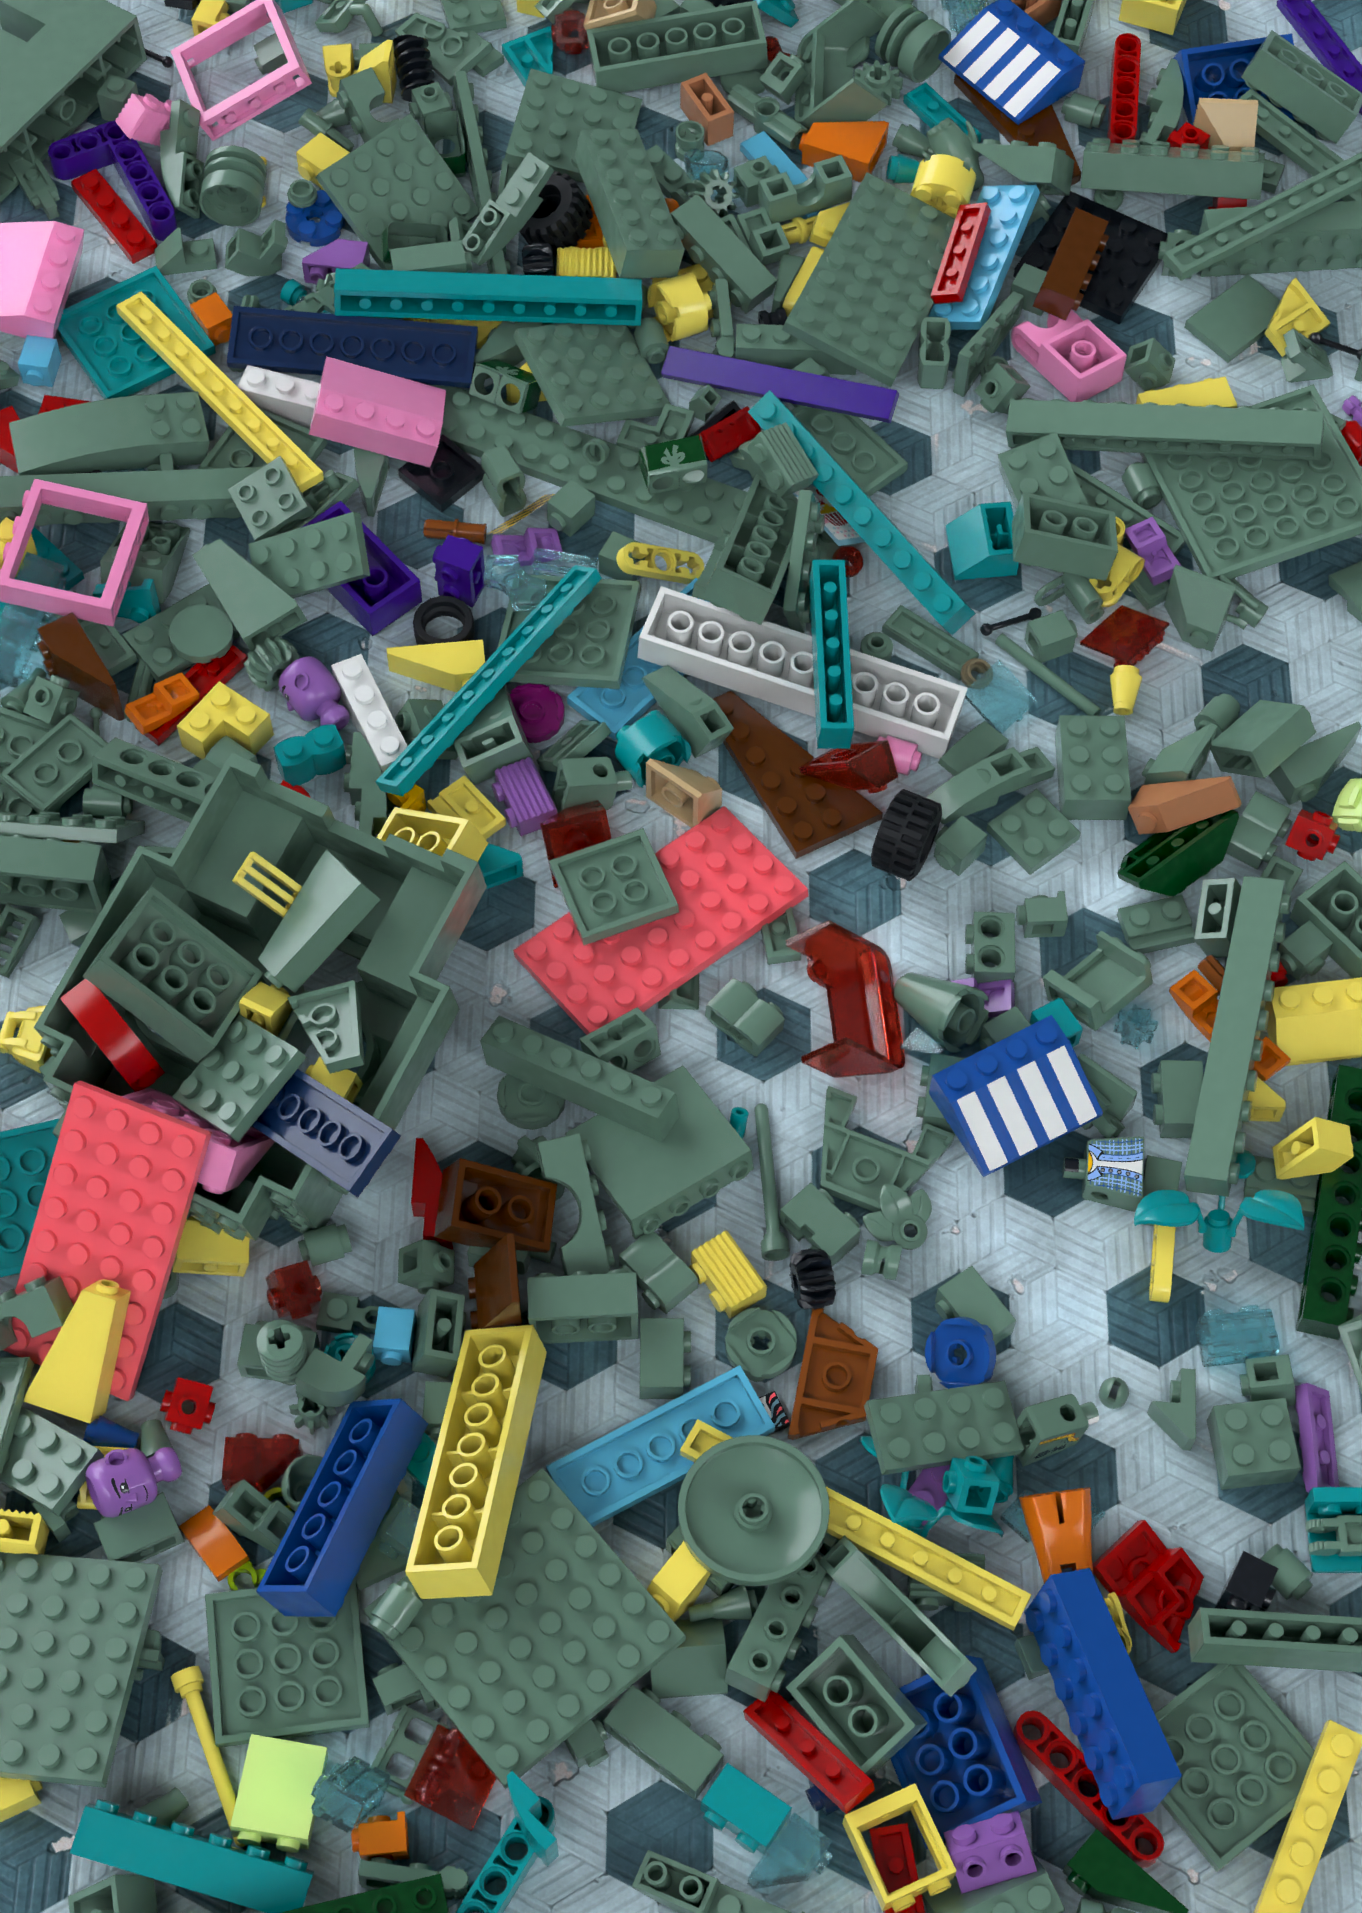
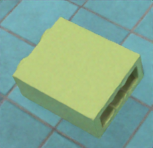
[230,1734,328,1853]

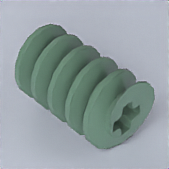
[256,1319,309,1385]

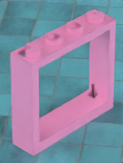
[171,0,312,141]
[0,479,149,627]

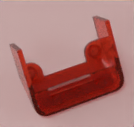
[785,920,905,1078]

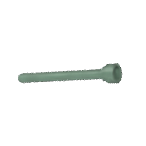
[754,1103,790,1261]

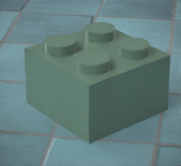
[1206,1398,1301,1490]

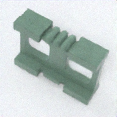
[370,1704,451,1796]

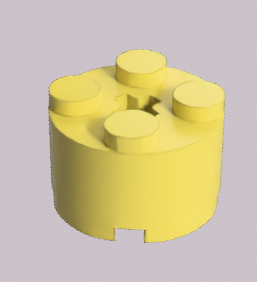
[910,154,976,219]
[647,272,712,342]

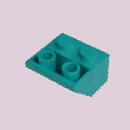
[945,501,1019,580]

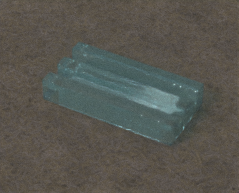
[531,548,598,576]

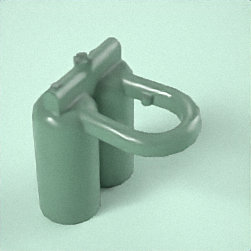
[1034,572,1104,624]

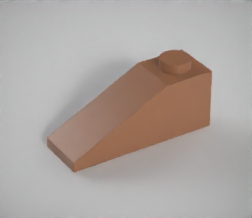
[1128,776,1242,835]

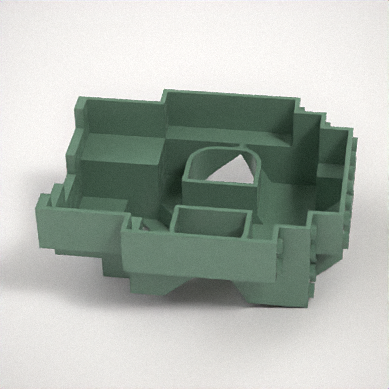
[34,752,487,1241]

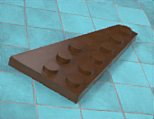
[954,74,1081,186]

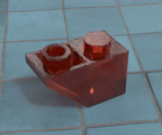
[221,1433,303,1492]

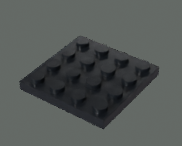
[1013,191,1168,324]

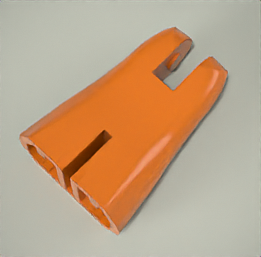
[1019,1487,1093,1584]

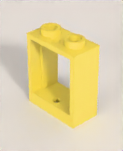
[842,1783,957,1913]

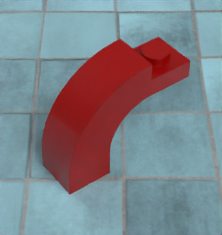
[60,979,165,1092]

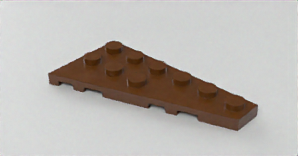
[713,691,883,859]

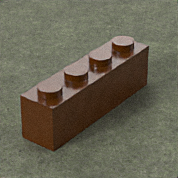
[1033,208,1109,321]

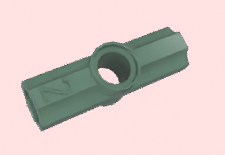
[726,84,807,150]

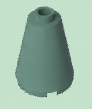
[894,972,989,1053]

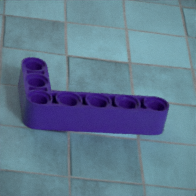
[48,120,178,241]

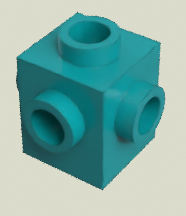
[942,1456,1000,1515]

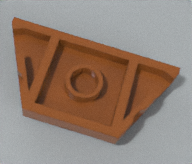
[788,1308,878,1440]

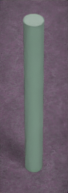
[995,633,1101,715]

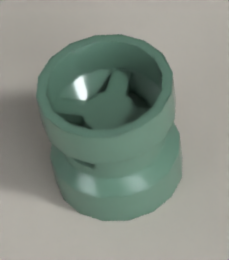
[675,120,704,163]
[861,1239,902,1281]

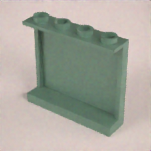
[565,1065,754,1239]

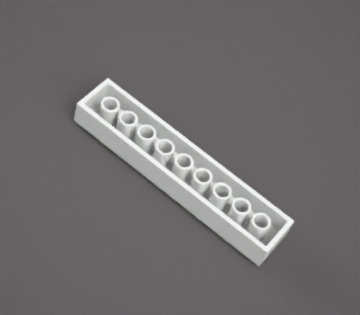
[637,586,968,759]

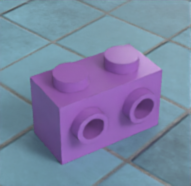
[943,1810,1037,1894]

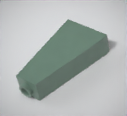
[192,538,307,651]
[258,850,381,993]

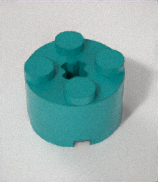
[615,710,691,788]

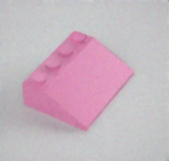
[0,221,84,339]
[309,356,446,468]
[121,1088,275,1194]

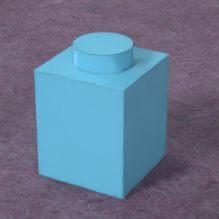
[18,335,62,387]
[373,1306,417,1366]

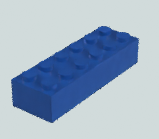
[256,1398,428,1617]
[1024,1568,1182,1820]

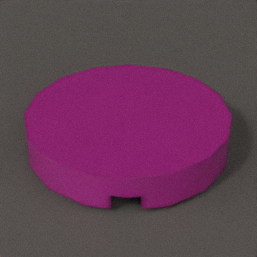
[509,683,565,743]

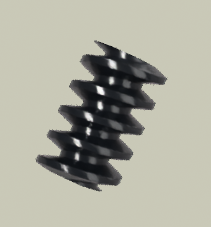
[393,35,435,102]

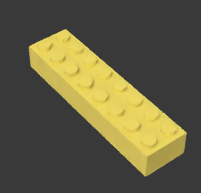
[405,1325,547,1599]

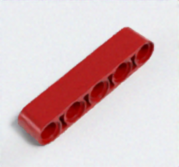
[1107,33,1141,144]
[1013,1710,1164,1868]

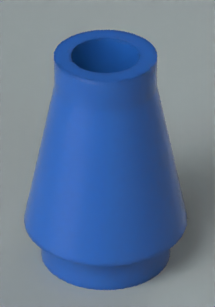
[83,1415,140,1449]

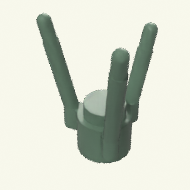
[1219,575,1269,630]

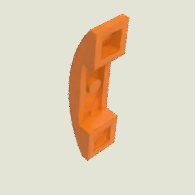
[1169,969,1291,1081]

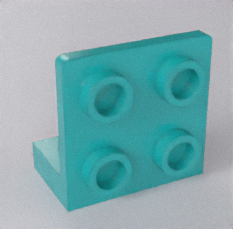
[1304,1487,1362,1573]

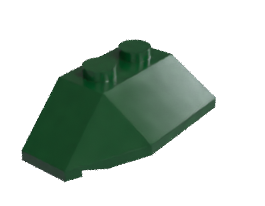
[1117,810,1239,897]

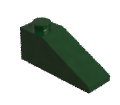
[1062,1829,1189,1913]

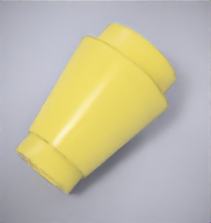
[1110,665,1142,715]

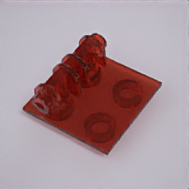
[1080,605,1169,667]
[403,1724,496,1831]

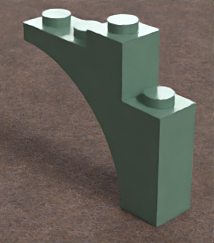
[818,1535,977,1697]

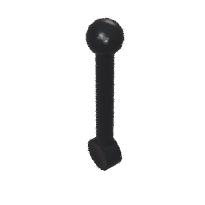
[145,49,173,68]
[1308,332,1362,360]
[980,607,1042,636]

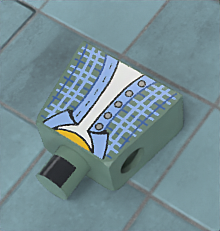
[1062,1136,1144,1212]

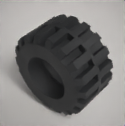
[519,171,593,255]
[871,789,942,881]

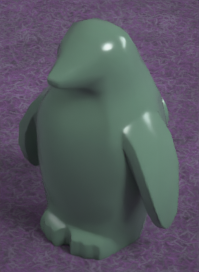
[922,117,984,191]

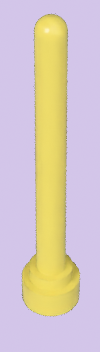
[170,1666,246,1847]

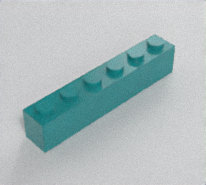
[809,560,854,749]
[70,1799,314,1913]

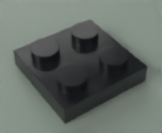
[398,434,485,512]

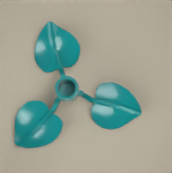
[1134,1149,1305,1253]
[859,1436,1004,1538]

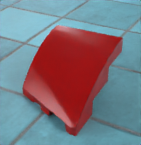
[1093,1520,1204,1653]

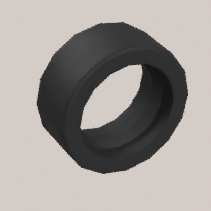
[413,596,475,645]

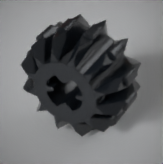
[522,242,555,276]
[789,1248,836,1310]

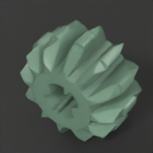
[688,169,740,218]
[244,636,299,692]

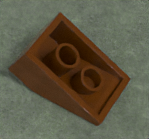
[37,612,125,721]
[434,1158,557,1253]
[468,1233,522,1330]

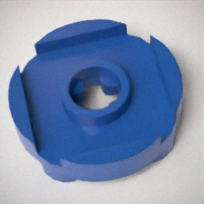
[285,190,346,247]
[925,1317,996,1389]

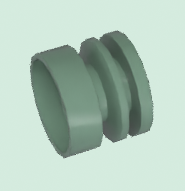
[875,4,951,83]
[199,145,267,227]

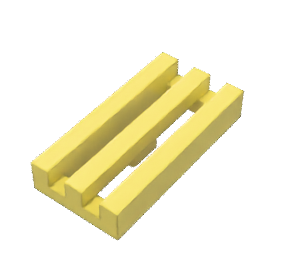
[232,852,302,918]

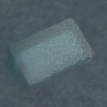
[900,1028,947,1054]

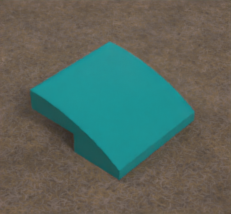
[506,1771,559,1867]

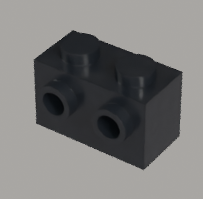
[1215,1551,1279,1611]

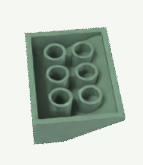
[83,886,263,1063]

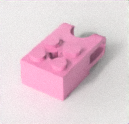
[1011,309,1127,402]

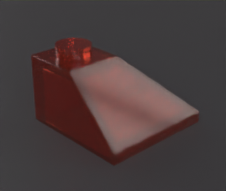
[799,740,898,793]
[540,800,612,888]

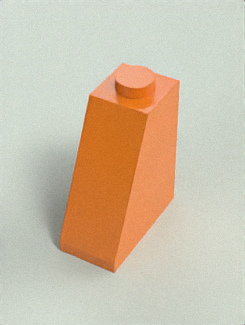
[799,121,889,182]

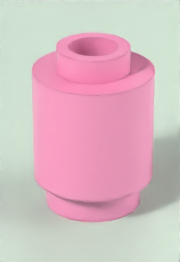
[871,735,922,776]

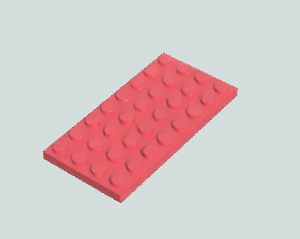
[513,806,808,1035]
[4,1080,212,1402]

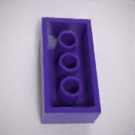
[301,500,422,636]

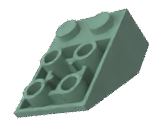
[972,139,1075,196]
[100,522,190,604]
[444,685,534,785]

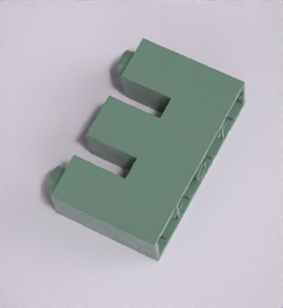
[0,0,147,203]

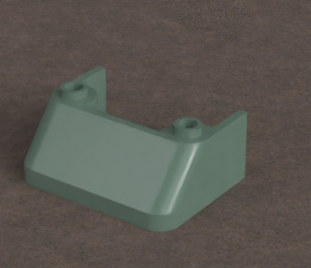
[795,0,888,128]

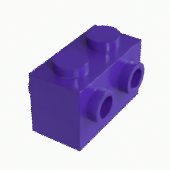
[432,534,486,608]

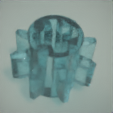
[1113,1004,1158,1049]

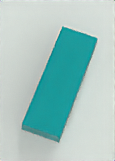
[903,82,982,142]

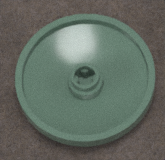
[678,1435,830,1586]

